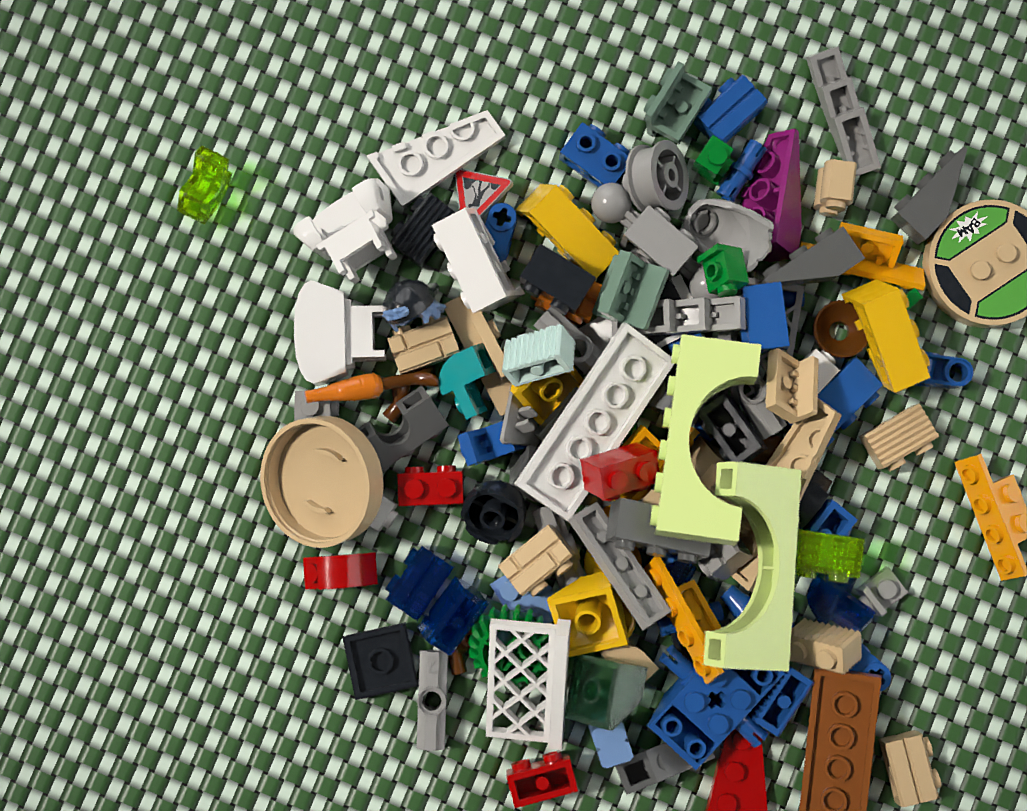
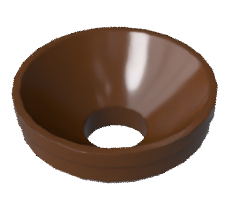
[813,300,868,358]

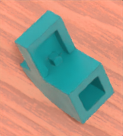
[439,343,496,420]

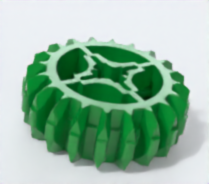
[468,603,549,689]

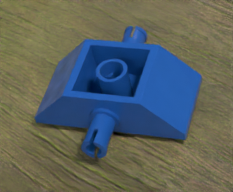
[647,645,785,770]

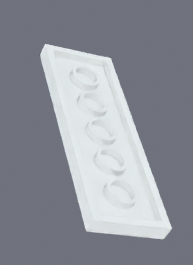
[514,323,674,522]

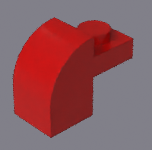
[303,552,378,590]

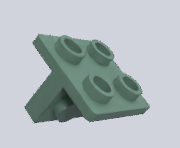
[644,61,712,144]
[592,250,669,330]

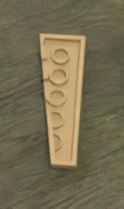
[731,398,842,592]

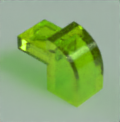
[177,145,232,225]

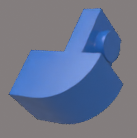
[457,420,527,466]

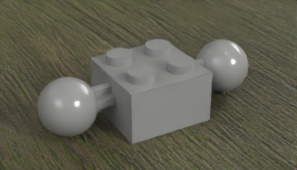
[591,182,720,299]

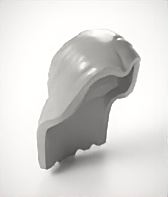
[683,198,774,272]

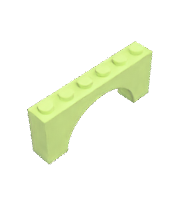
[650,334,761,546]
[703,462,801,671]

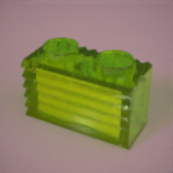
[795,529,865,583]

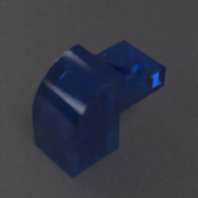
[807,559,877,633]

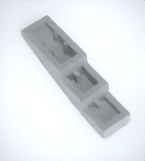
[806,47,881,176]
[612,296,746,337]

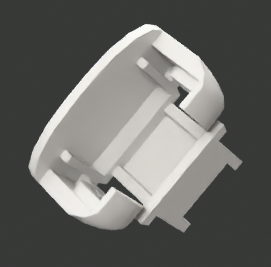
[293,178,397,284]
[294,280,386,386]

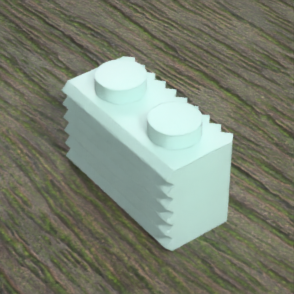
[502,324,576,387]

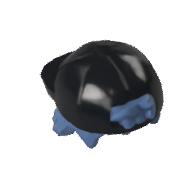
[382,279,446,332]

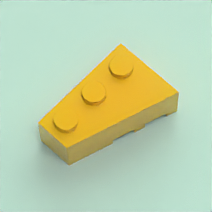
[515,184,619,278]
[841,279,931,393]

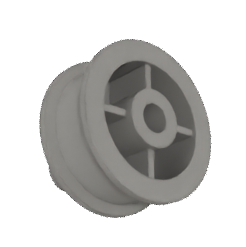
[622,140,689,212]

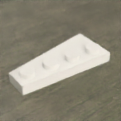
[367,110,506,209]

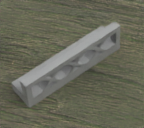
[568,502,672,630]

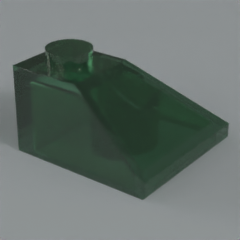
[564,654,648,731]

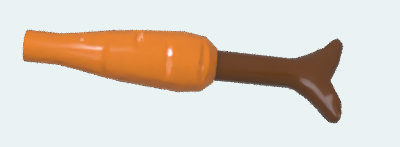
[304,365,439,403]

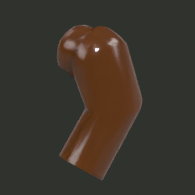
[382,375,411,424]
[446,628,472,675]

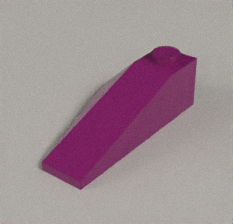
[741,128,802,262]

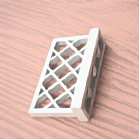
[486,618,571,751]

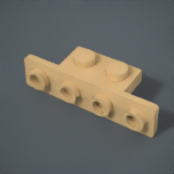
[444,296,512,416]

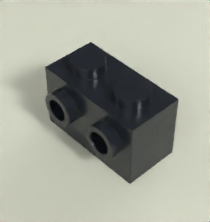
[520,243,596,315]
[697,393,768,463]

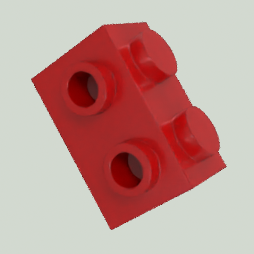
[580,442,659,501]
[397,465,464,506]
[506,750,578,808]

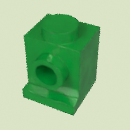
[691,135,735,186]
[697,243,749,298]

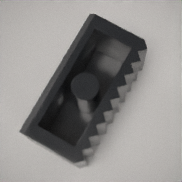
[390,193,456,269]

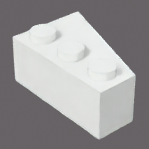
[432,208,525,313]

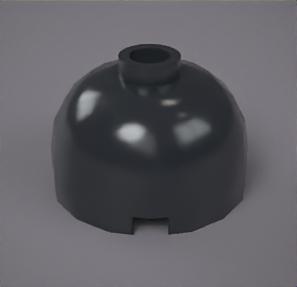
[461,480,527,545]

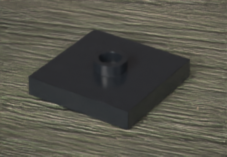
[342,622,419,700]

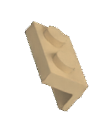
[765,348,819,424]

